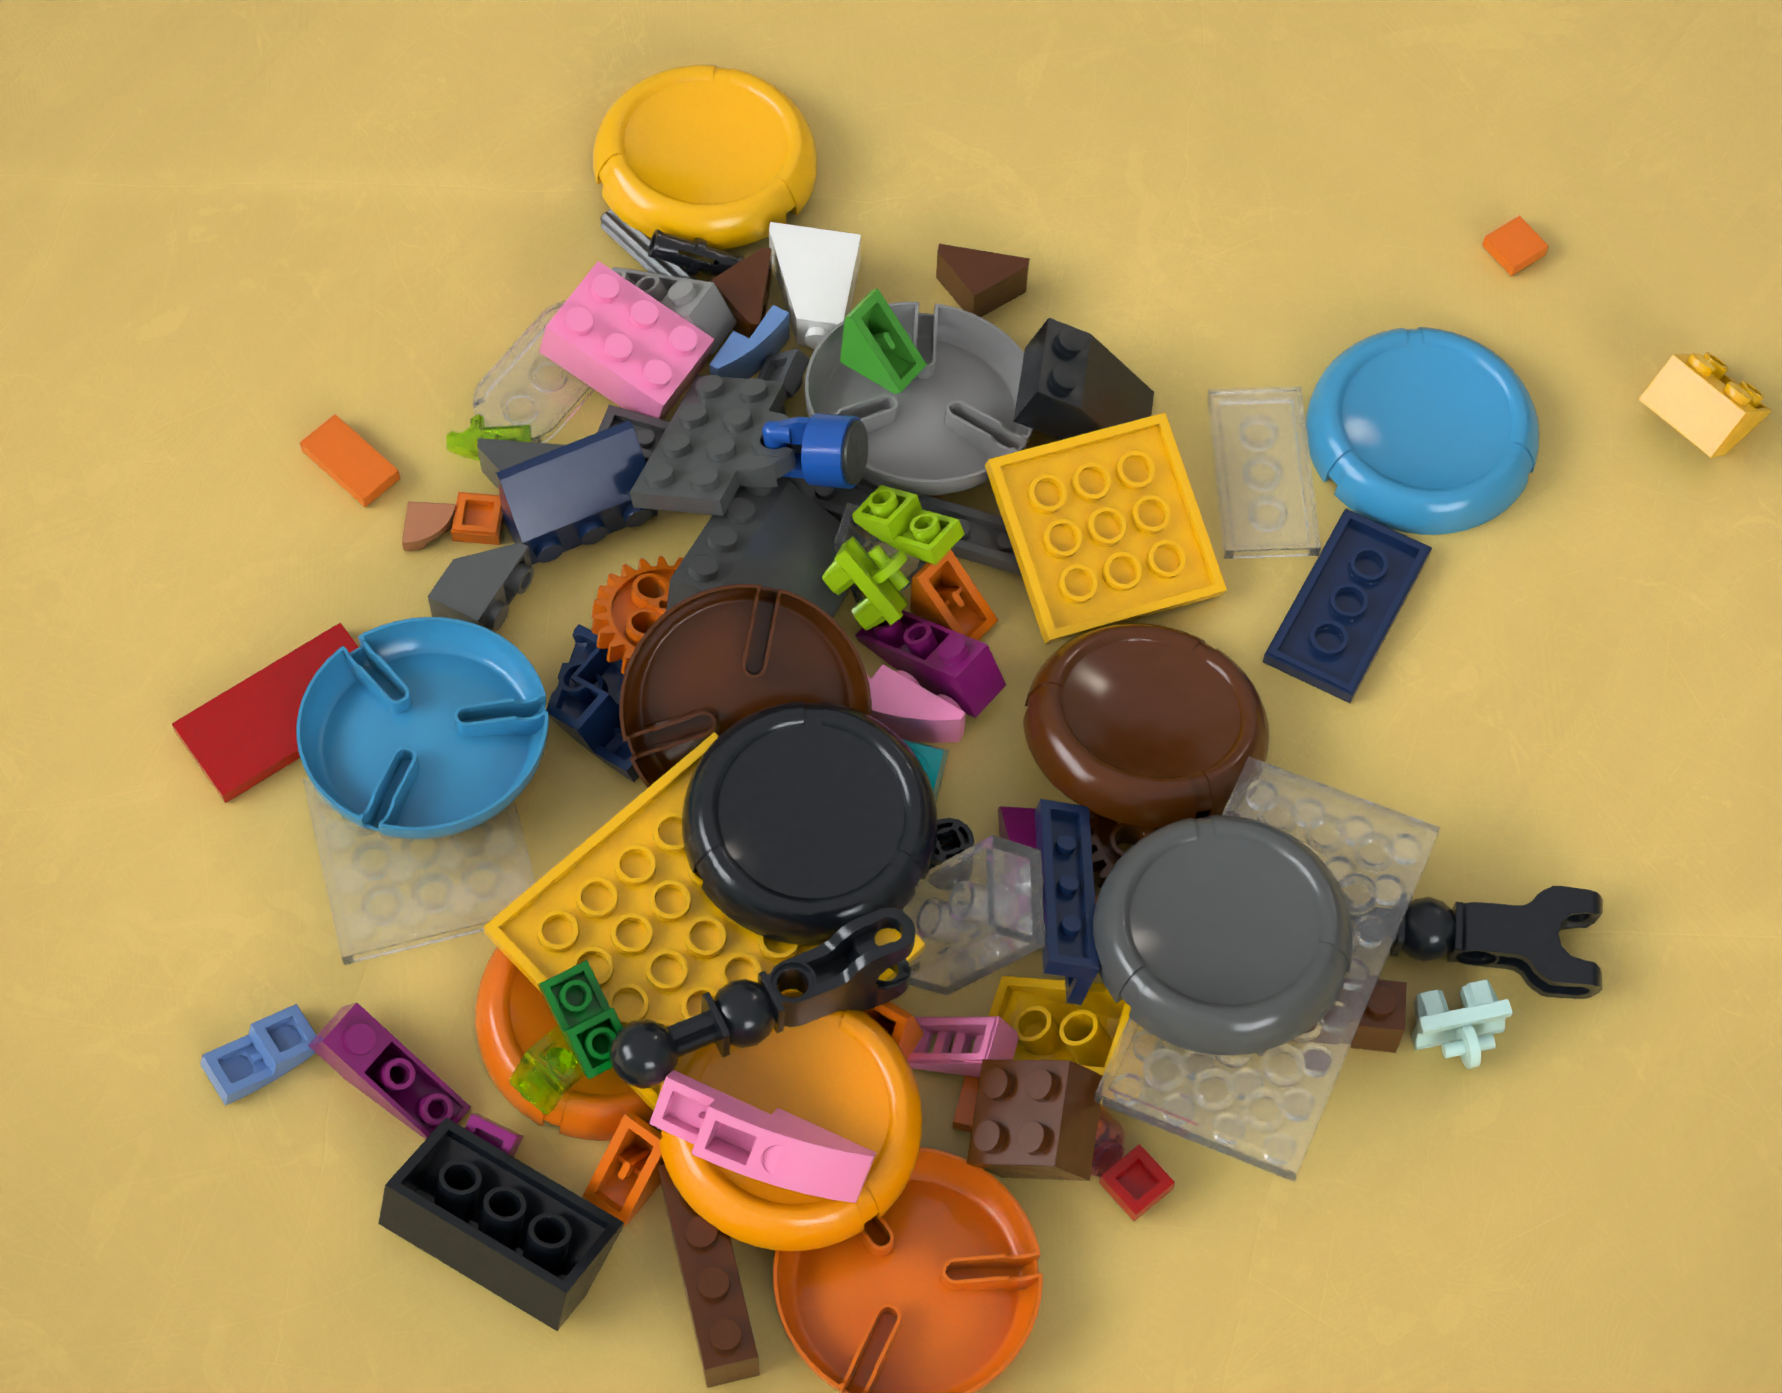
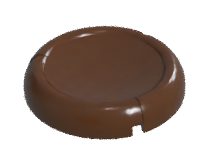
[619,584,872,788]
[1023,623,1269,828]

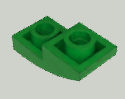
[537,960,623,1079]

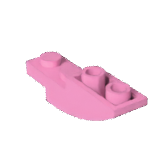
[866,664,966,743]
[649,1070,876,1203]

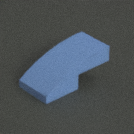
[709,305,790,379]
[200,1004,316,1106]

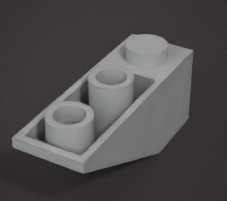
[612,267,737,355]

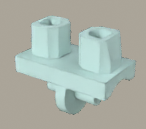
[1411,979,1513,1069]

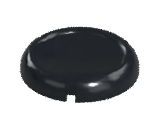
[682,701,938,945]

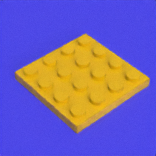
[985,413,1227,645]

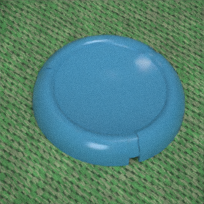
[1305,327,1540,535]
[296,617,549,840]

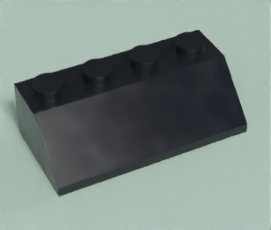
[378,1118,624,1331]

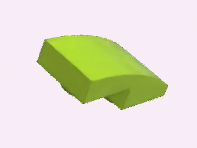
[852,485,964,565]

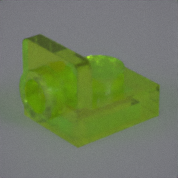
[509,1025,585,1115]

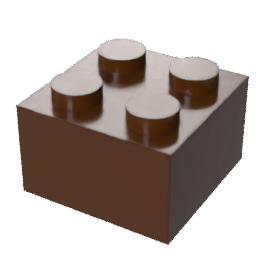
[967,1059,1105,1181]

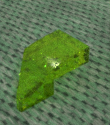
[446,414,533,461]

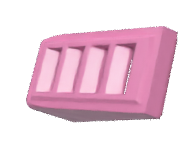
[907,1016,1019,1078]

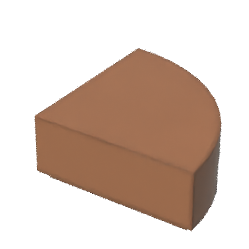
[402,501,456,551]

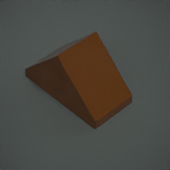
[936,244,1030,317]
[710,247,772,338]

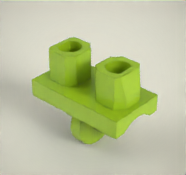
[822,536,909,630]

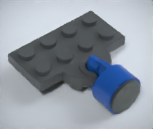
[630,375,868,516]

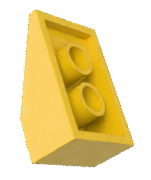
[988,976,1155,1109]

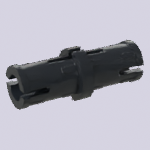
[648,229,744,277]

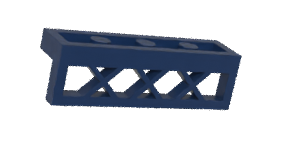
[1035,799,1100,1005]

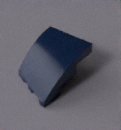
[546,624,639,782]

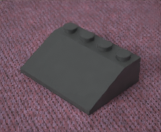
[666,478,872,618]

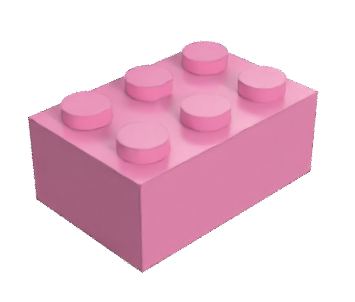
[539,261,714,420]

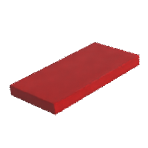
[172,623,358,803]

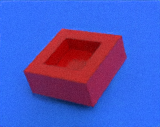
[1099,1144,1175,1221]

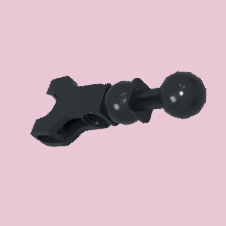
[1344,886,1603,999]
[610,907,916,1089]

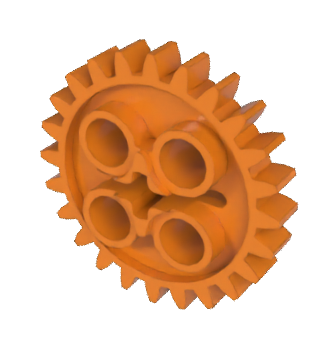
[591,556,683,674]

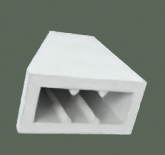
[769,222,861,349]

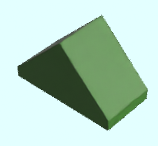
[840,288,927,394]

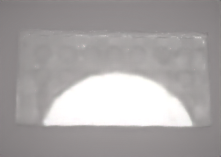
[1094,757,1440,1182]

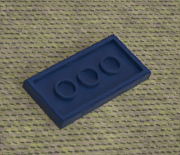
[1263,508,1432,704]

